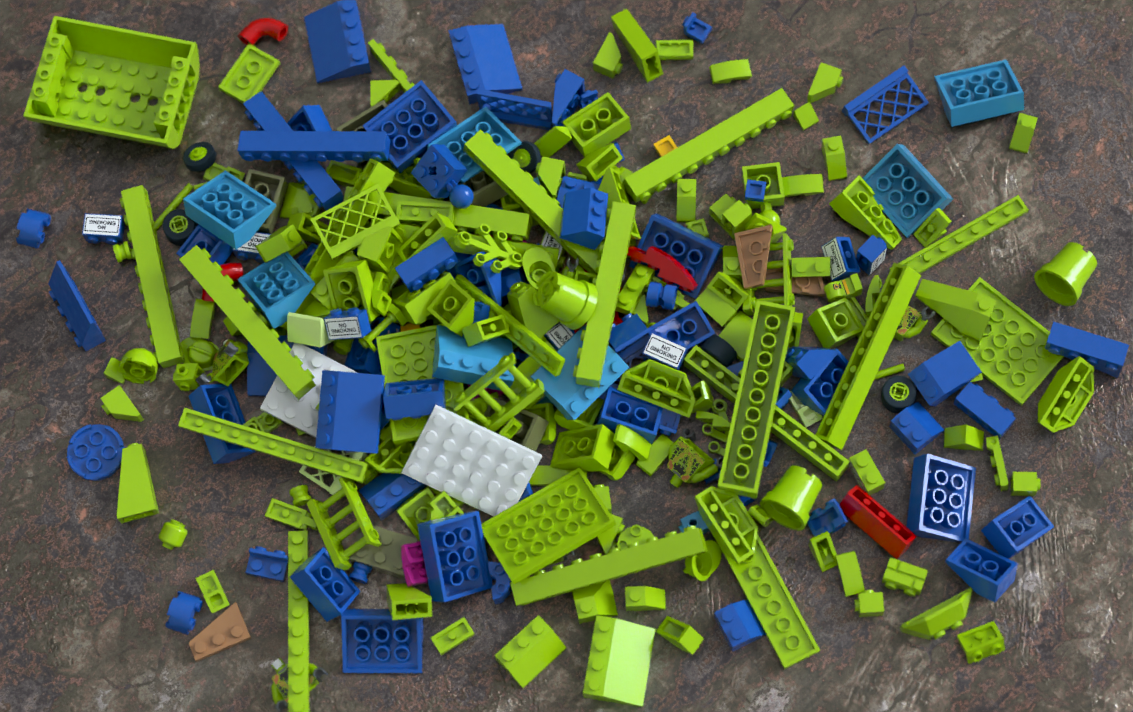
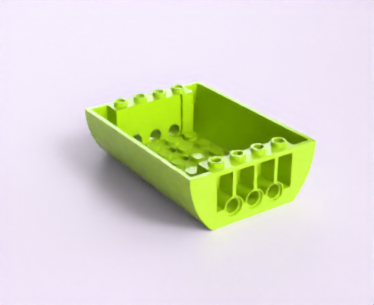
[23,16,199,149]

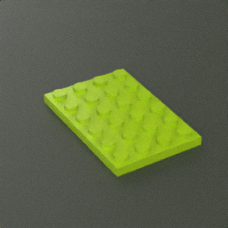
[931,277,1064,406]
[376,324,470,444]
[481,467,617,585]

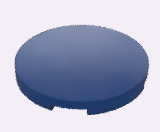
[67,424,125,481]

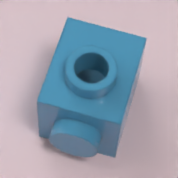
[678,511,710,534]

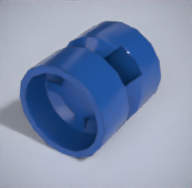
[646,282,677,310]

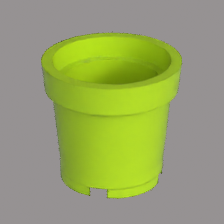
[1034,242,1097,306]
[533,271,598,330]
[760,465,822,531]

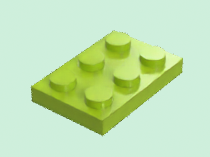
[218,44,280,103]

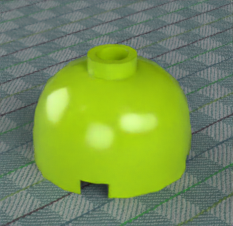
[119,348,158,384]

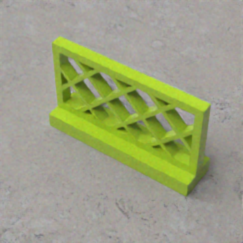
[310,184,400,261]

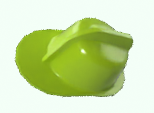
[522,247,556,290]
[181,337,219,371]
[683,540,721,581]

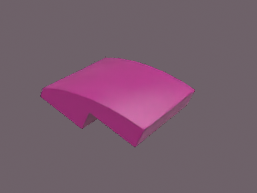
[401,542,428,587]

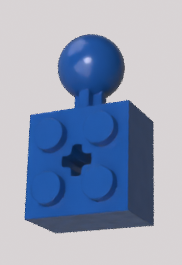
[411,144,474,209]

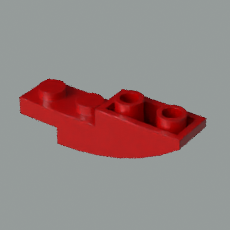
[627,246,698,292]

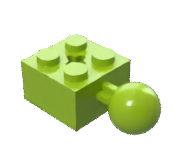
[741,162,785,224]

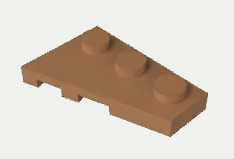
[734,225,773,290]
[765,265,826,297]
[188,602,251,662]

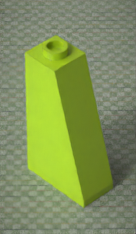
[611,9,663,83]
[117,443,159,524]

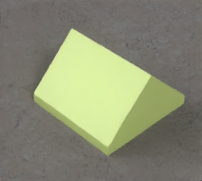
[287,312,334,347]

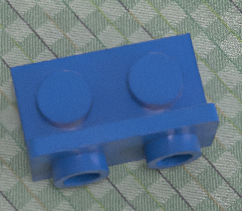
[245,546,288,582]

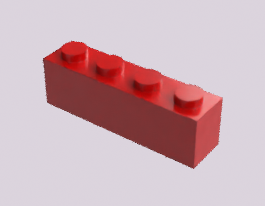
[839,485,917,559]

